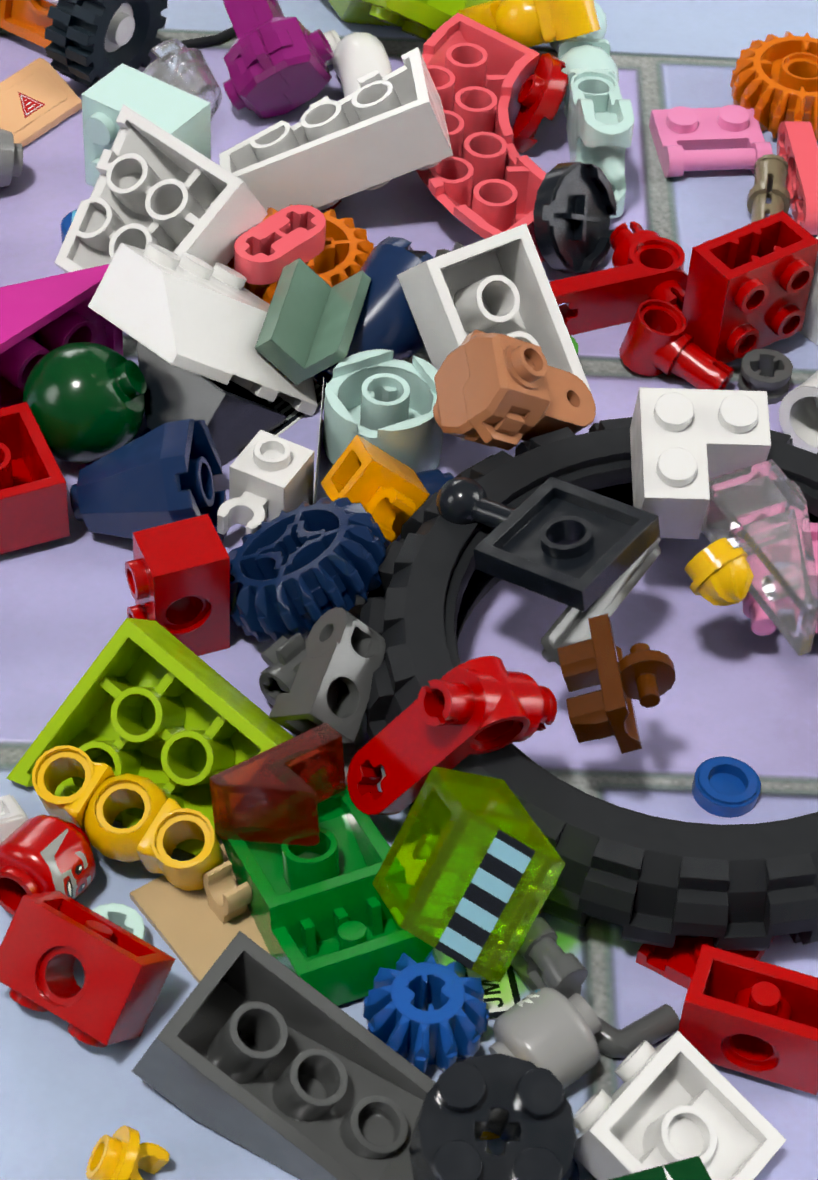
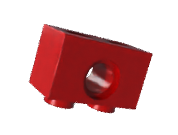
[125,514,230,656]
[0,891,175,1048]
[678,944,818,1095]

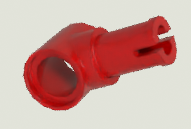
[619,299,735,390]

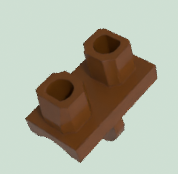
[557,613,676,754]

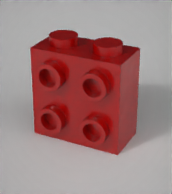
[682,211,818,364]

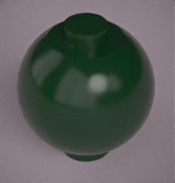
[23,342,147,464]

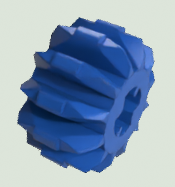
[363,949,489,1073]

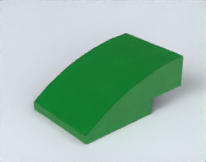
[219,784,434,1006]

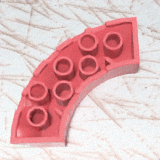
[416,13,547,263]

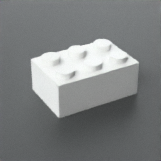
[397,223,591,441]

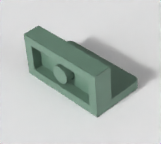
[255,258,371,385]

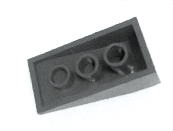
[132,931,436,1180]

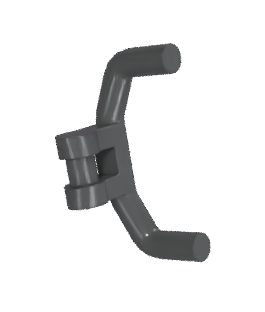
[498,889,680,1059]

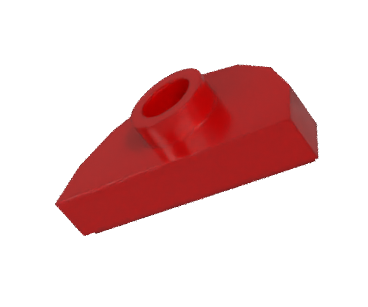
[512,53,568,154]

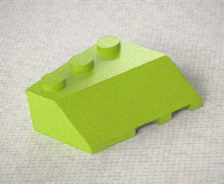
[6,618,305,856]

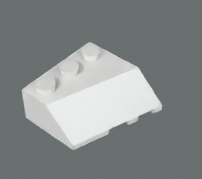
[55,104,268,273]
[88,242,318,416]

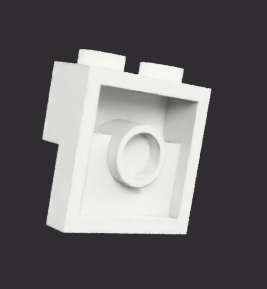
[573,1031,786,1180]

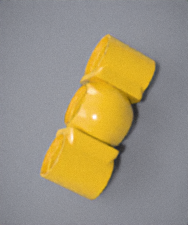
[458,0,600,48]
[32,745,223,891]

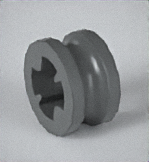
[737,348,793,404]

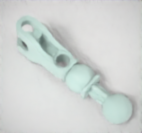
[549,0,634,219]

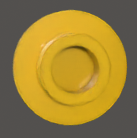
[86,1125,170,1180]

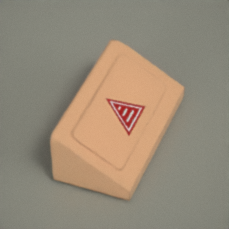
[0,58,82,147]

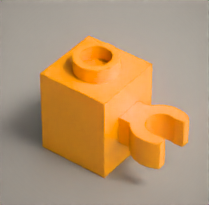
[320,435,430,543]

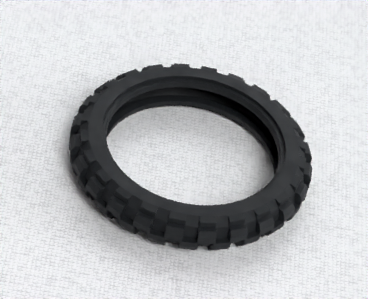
[360,417,818,951]

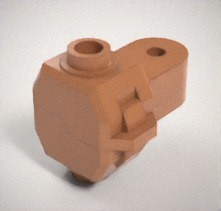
[433,329,596,450]

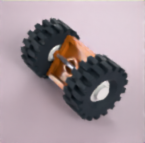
[0,0,167,87]

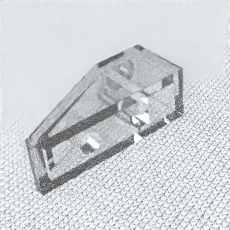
[701,459,818,656]

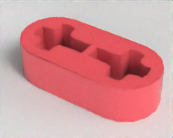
[234,205,326,285]

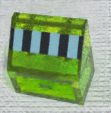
[372,766,565,982]

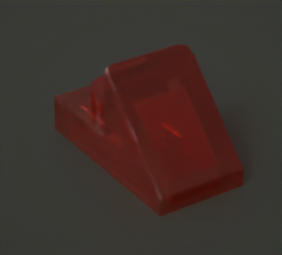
[209,723,346,846]

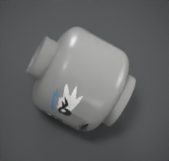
[488,986,602,1090]

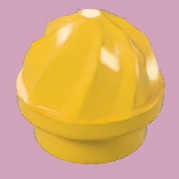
[684,538,754,606]

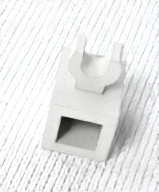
[217,430,315,535]

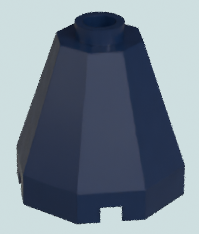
[70,419,227,543]

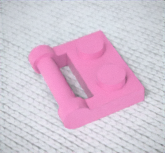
[649,105,773,177]

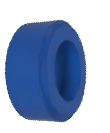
[692,756,761,818]

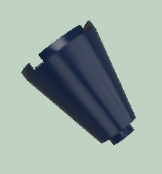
[314,237,434,388]

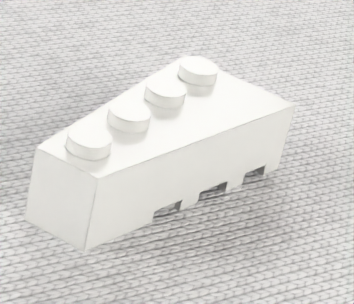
[219,47,453,212]

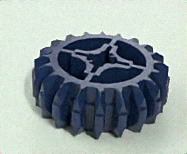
[228,497,387,642]

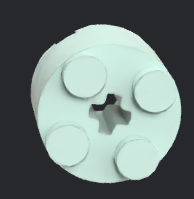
[323,349,443,473]

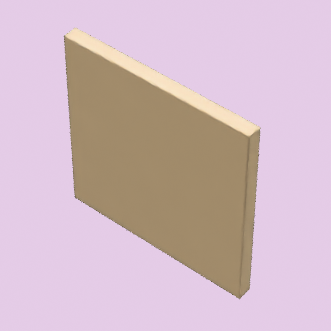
[130,843,270,983]

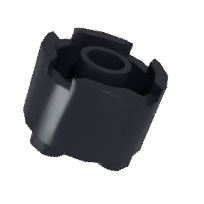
[409,1053,577,1180]

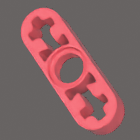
[777,121,818,236]

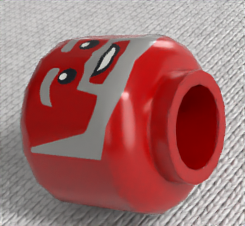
[0,815,96,916]

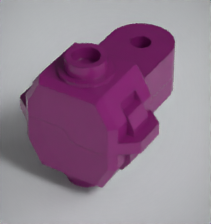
[223,0,334,119]

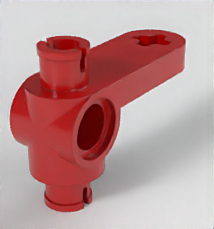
[549,221,688,335]
[347,656,557,815]

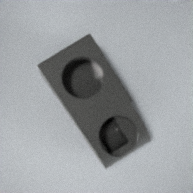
[269,607,386,746]

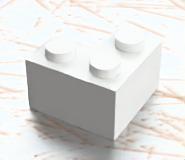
[630,387,771,539]

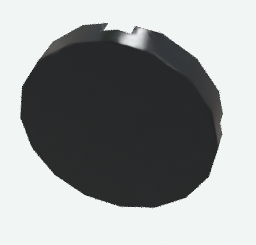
[533,162,617,274]

